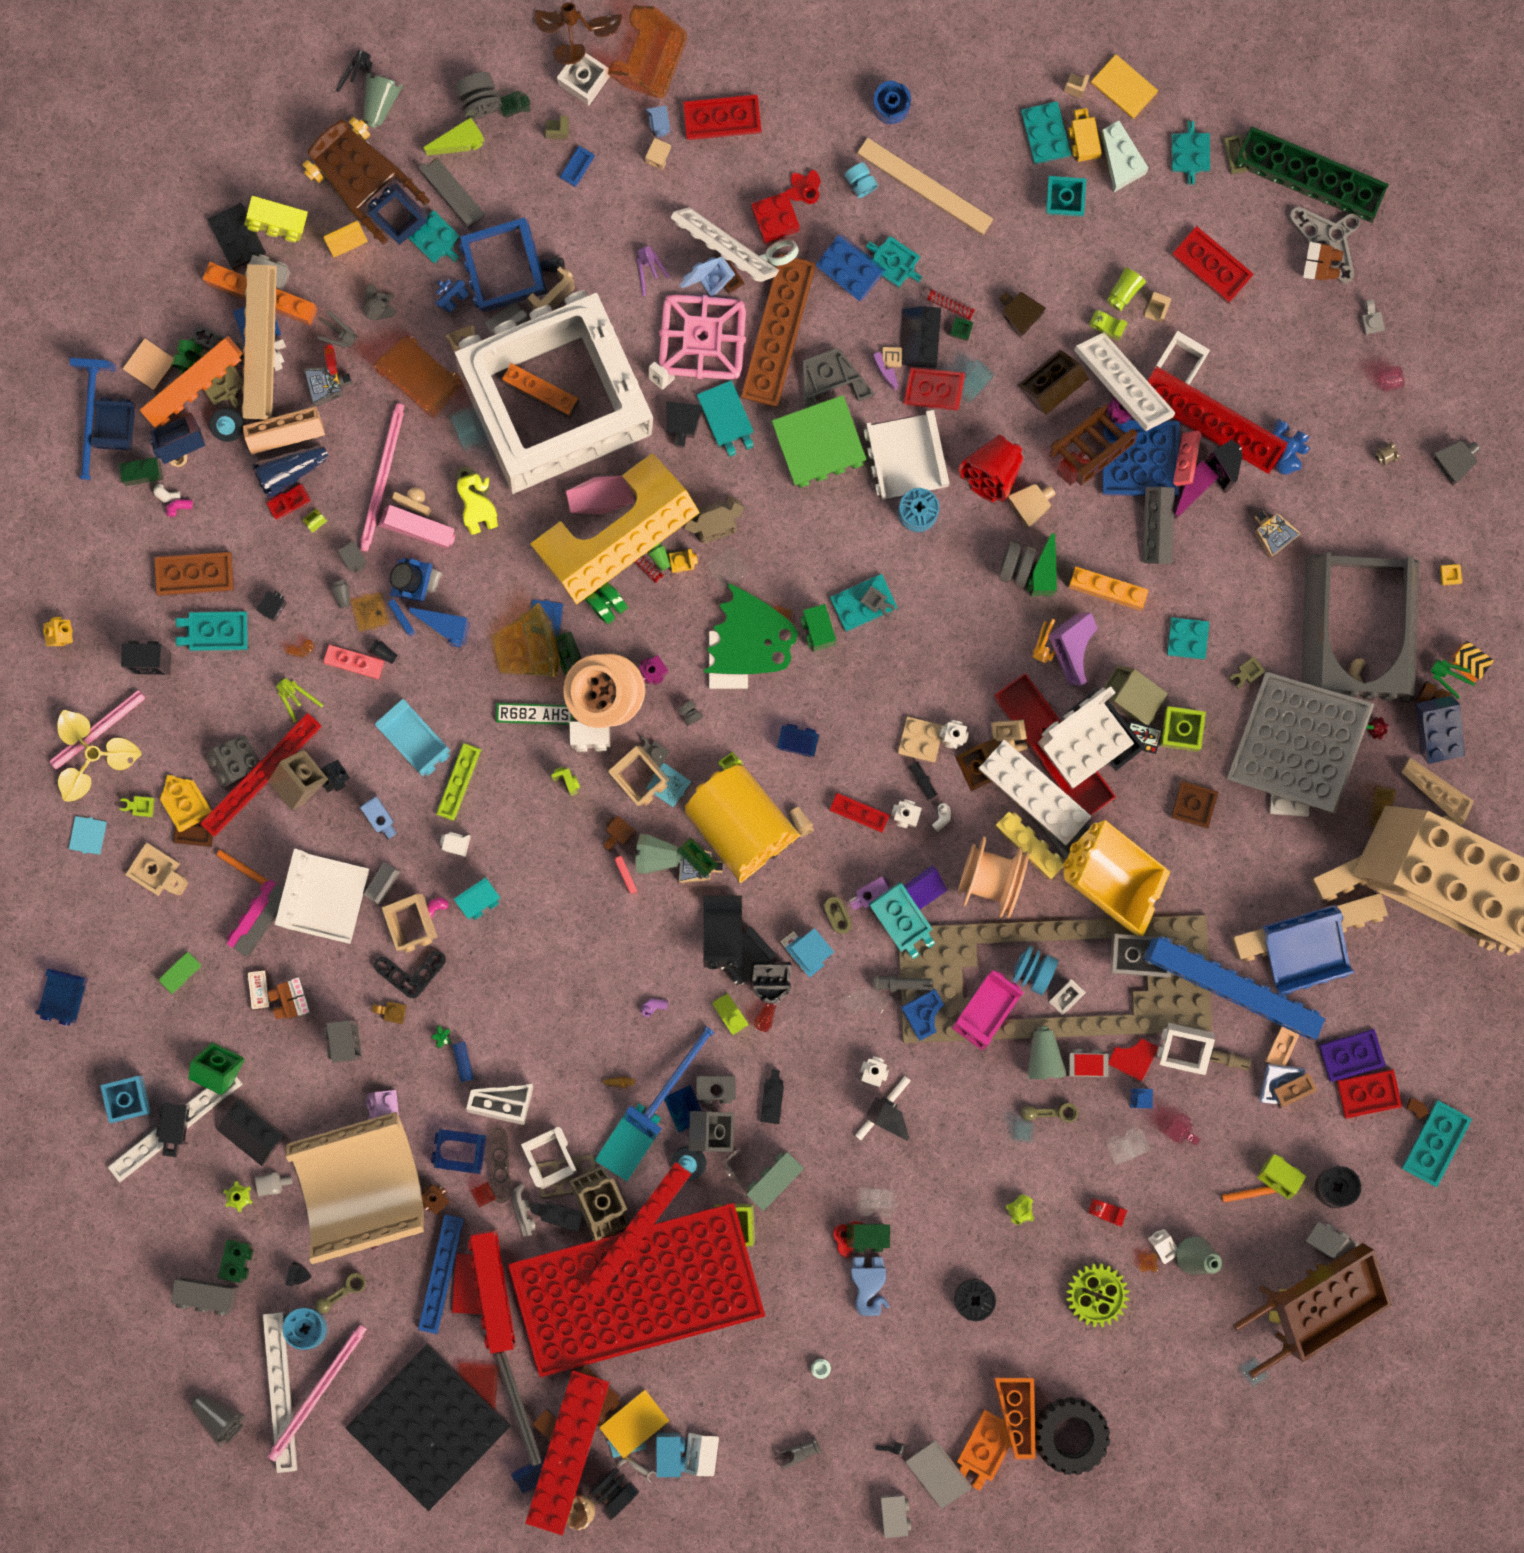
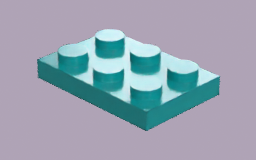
[1021,101,1071,165]
[830,574,898,632]

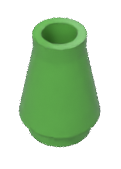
[648,542,671,571]

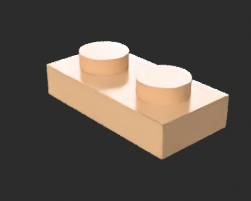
[1265,1027,1299,1066]

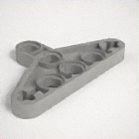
[1289,207,1360,284]

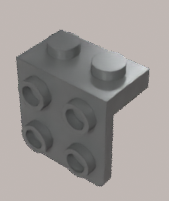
[206,736,259,789]

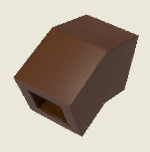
[1405,1098,1429,1119]

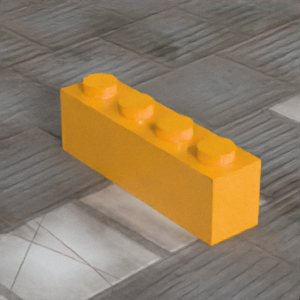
[1068,567,1149,611]

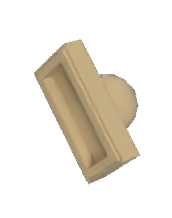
[392,487,431,517]

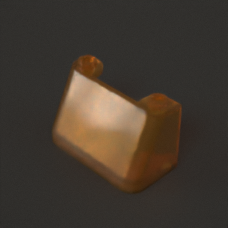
[373,335,463,419]

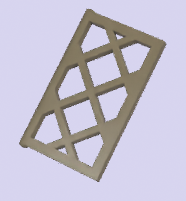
[536,1154,596,1199]

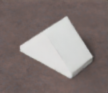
[1049,979,1086,1015]

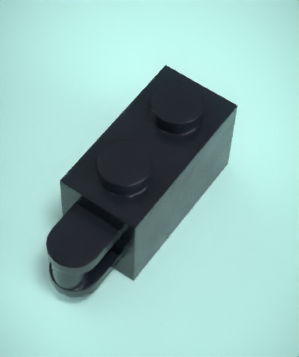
[156,1103,190,1158]
[530,1201,583,1232]

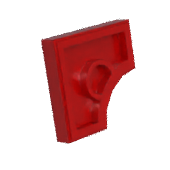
[1108,1038,1158,1082]

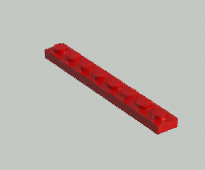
[200,713,322,837]
[583,1161,692,1299]

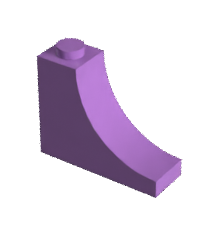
[1048,612,1098,685]

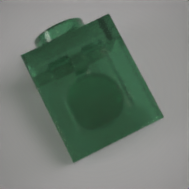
[500,91,531,118]

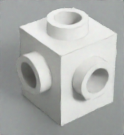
[940,720,969,749]
[891,799,922,828]
[860,1056,889,1087]

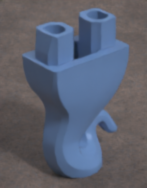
[851,1257,890,1316]

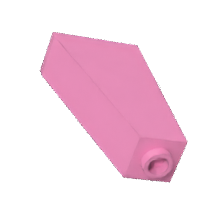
[378,505,456,548]

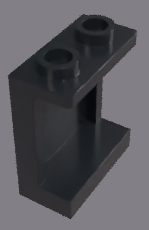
[720,926,777,986]

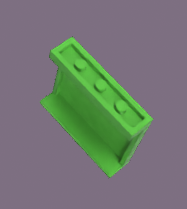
[771,395,866,488]

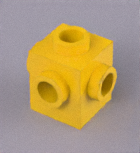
[43,617,73,646]

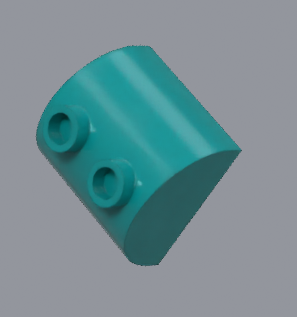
[1045,176,1087,217]

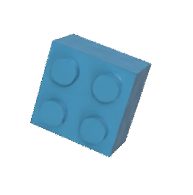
[100,1076,152,1123]
[656,1433,685,1477]

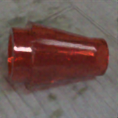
[754,1003,776,1033]

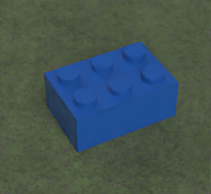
[816,234,886,301]

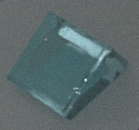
[1012,1121,1035,1143]
[1240,1358,1269,1388]

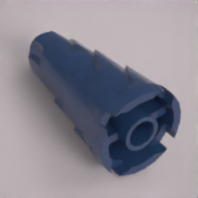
[252,445,328,499]

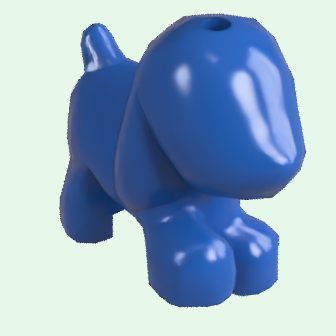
[1272,419,1310,475]

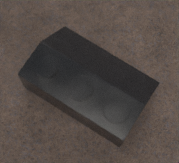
[900,306,941,368]
[1205,439,1243,494]
[217,1099,287,1166]

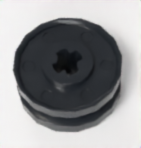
[954,1279,996,1322]

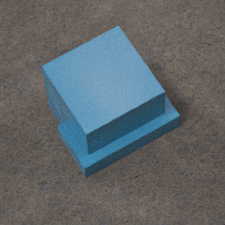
[785,928,834,978]

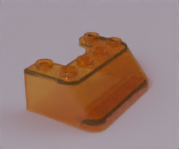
[607,5,687,98]

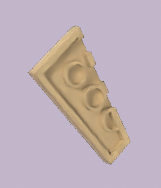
[1402,757,1474,826]

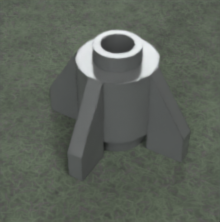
[363,284,396,320]

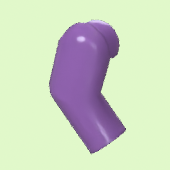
[641,998,668,1017]

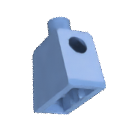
[360,795,397,840]

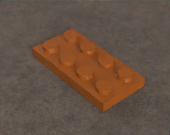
[155,552,234,596]

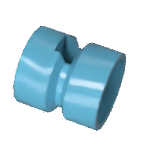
[844,162,878,198]

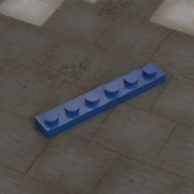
[418,1214,464,1334]

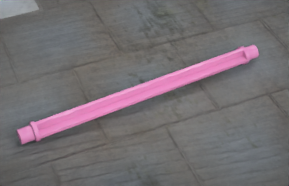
[360,403,404,552]
[268,1325,367,1462]

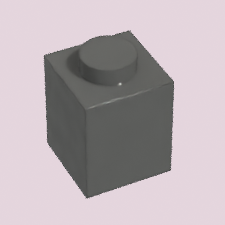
[338,541,368,573]

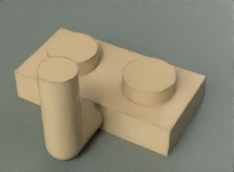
[991,720,1028,752]

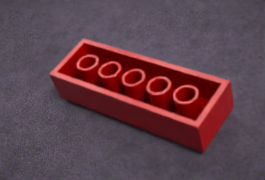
[468,1229,516,1354]

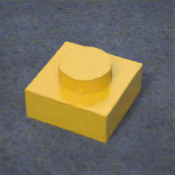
[1440,564,1462,586]

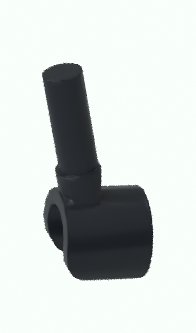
[876,1442,905,1455]

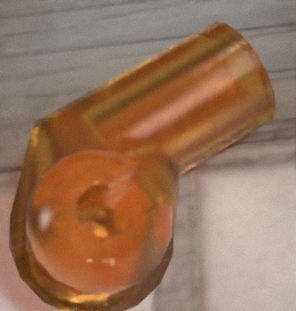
[286,639,314,658]

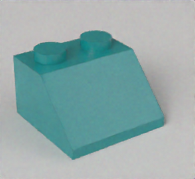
[454,877,501,921]

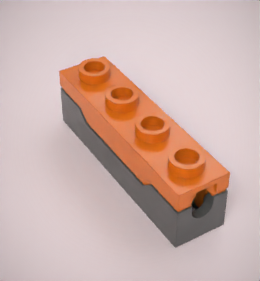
[502,363,579,419]

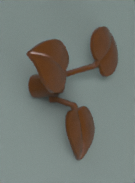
[535,2,622,65]

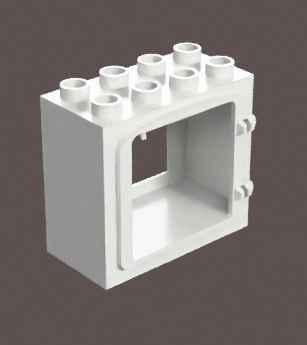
[455,290,653,494]

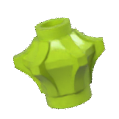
[223,1181,253,1212]
[1005,1195,1034,1225]

